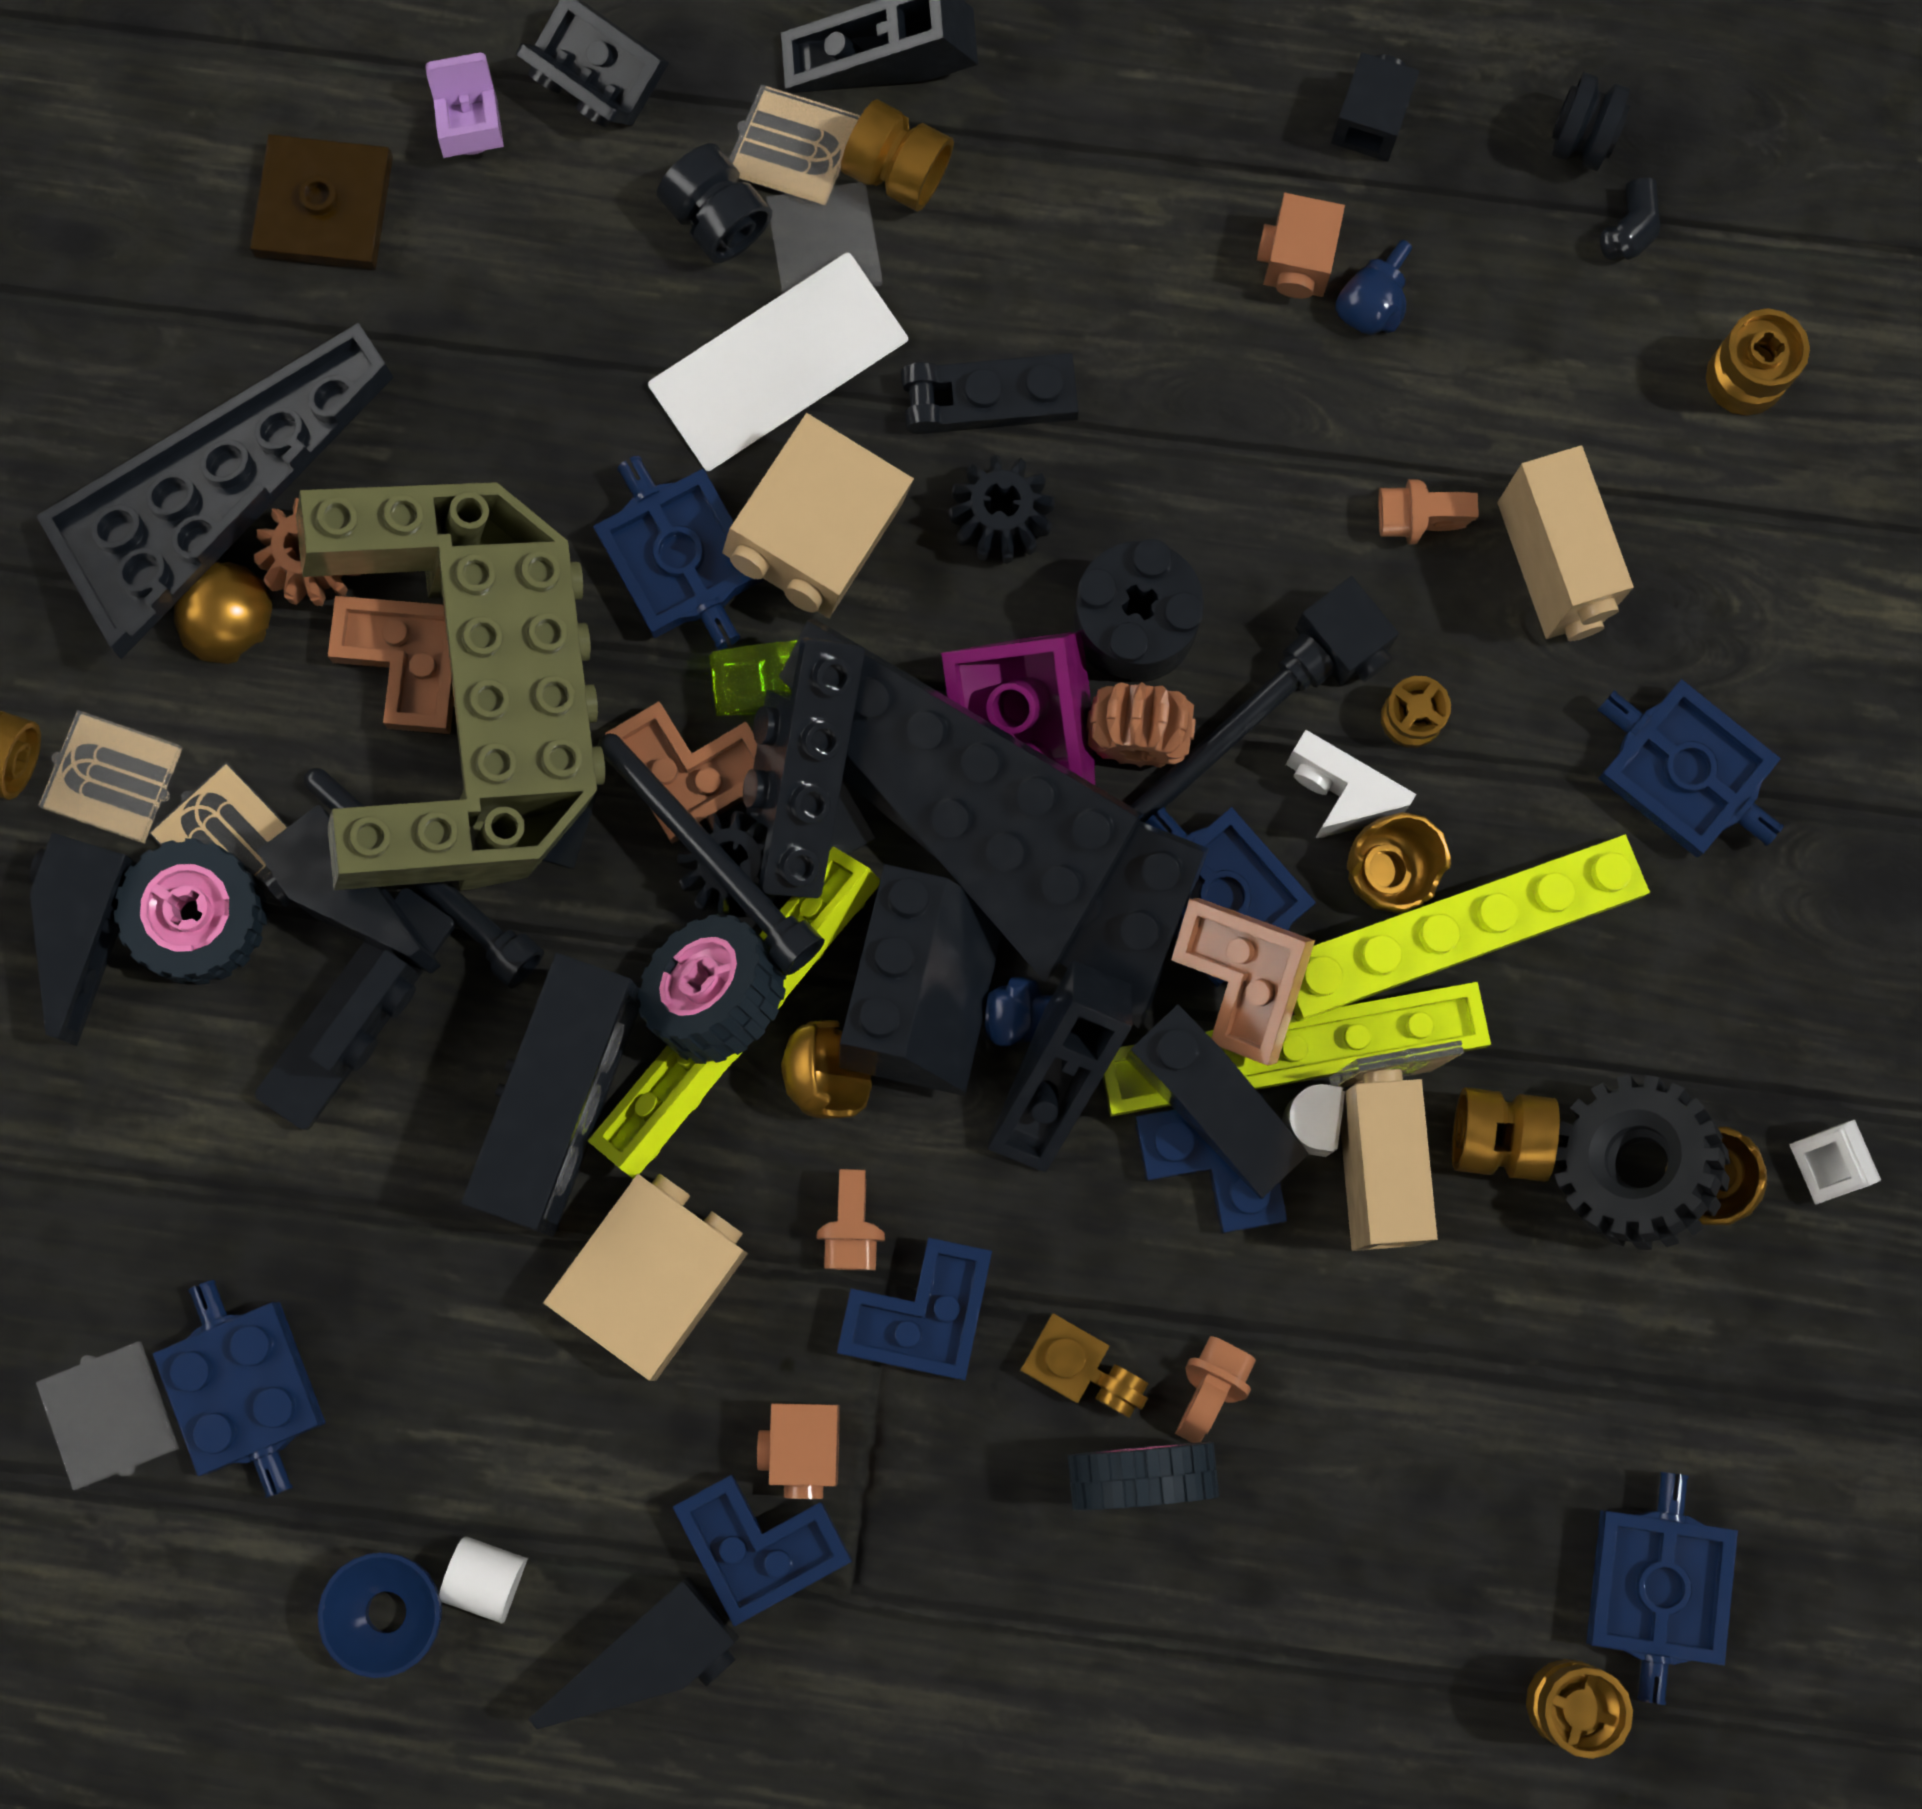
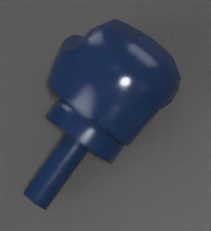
[1335,240,1412,335]
[984,977,1053,1047]

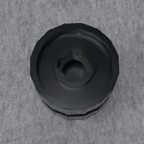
[657,143,773,263]

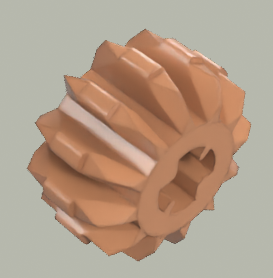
[254,498,361,607]
[1086,682,1196,768]

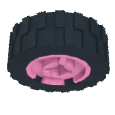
[114,838,268,985]
[637,914,786,1064]
[1068,1442,1219,1510]

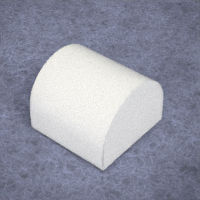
[1282,1084,1345,1157]
[1789,1119,1881,1205]
[439,1536,528,1624]

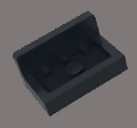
[516,0,669,127]

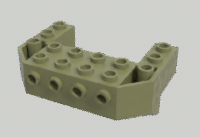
[296,482,605,890]

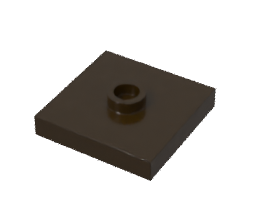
[250,134,393,270]

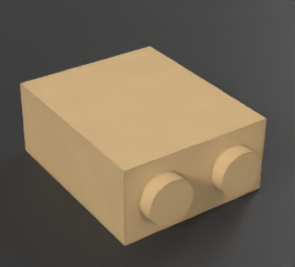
[722,413,914,618]
[1497,445,1634,641]
[1340,1069,1438,1251]
[543,1173,748,1381]

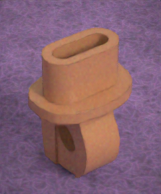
[1378,479,1479,544]
[817,1169,885,1271]
[1175,1336,1256,1443]

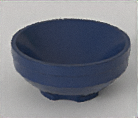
[318,1552,442,1678]

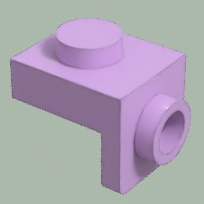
[425,53,504,158]

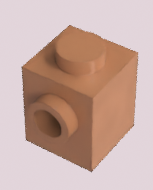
[1256,193,1345,299]
[757,1404,840,1499]

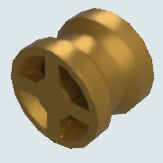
[1381,676,1451,748]

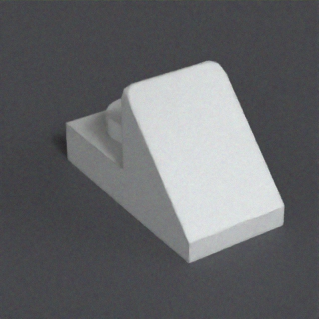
[1286,730,1417,838]

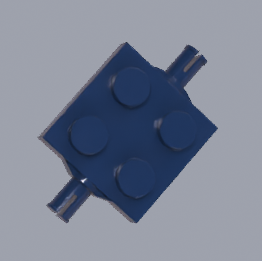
[593,456,764,650]
[1597,679,1784,858]
[1145,807,1316,988]
[153,1280,326,1499]
[1586,1472,1738,1705]

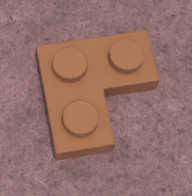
[328,596,454,734]
[605,701,757,844]
[1171,898,1315,1066]

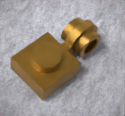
[1020,1313,1149,1418]

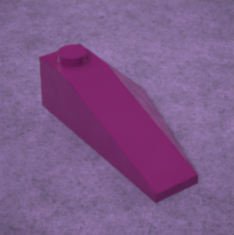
[941,631,1095,785]

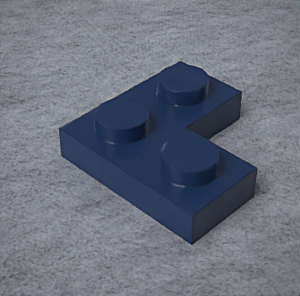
[1135,1094,1287,1234]
[837,1238,992,1381]
[673,1474,852,1626]

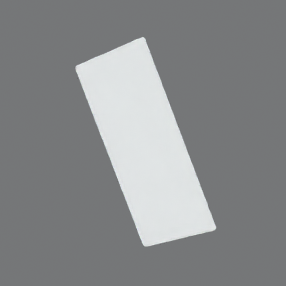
[648,252,908,471]

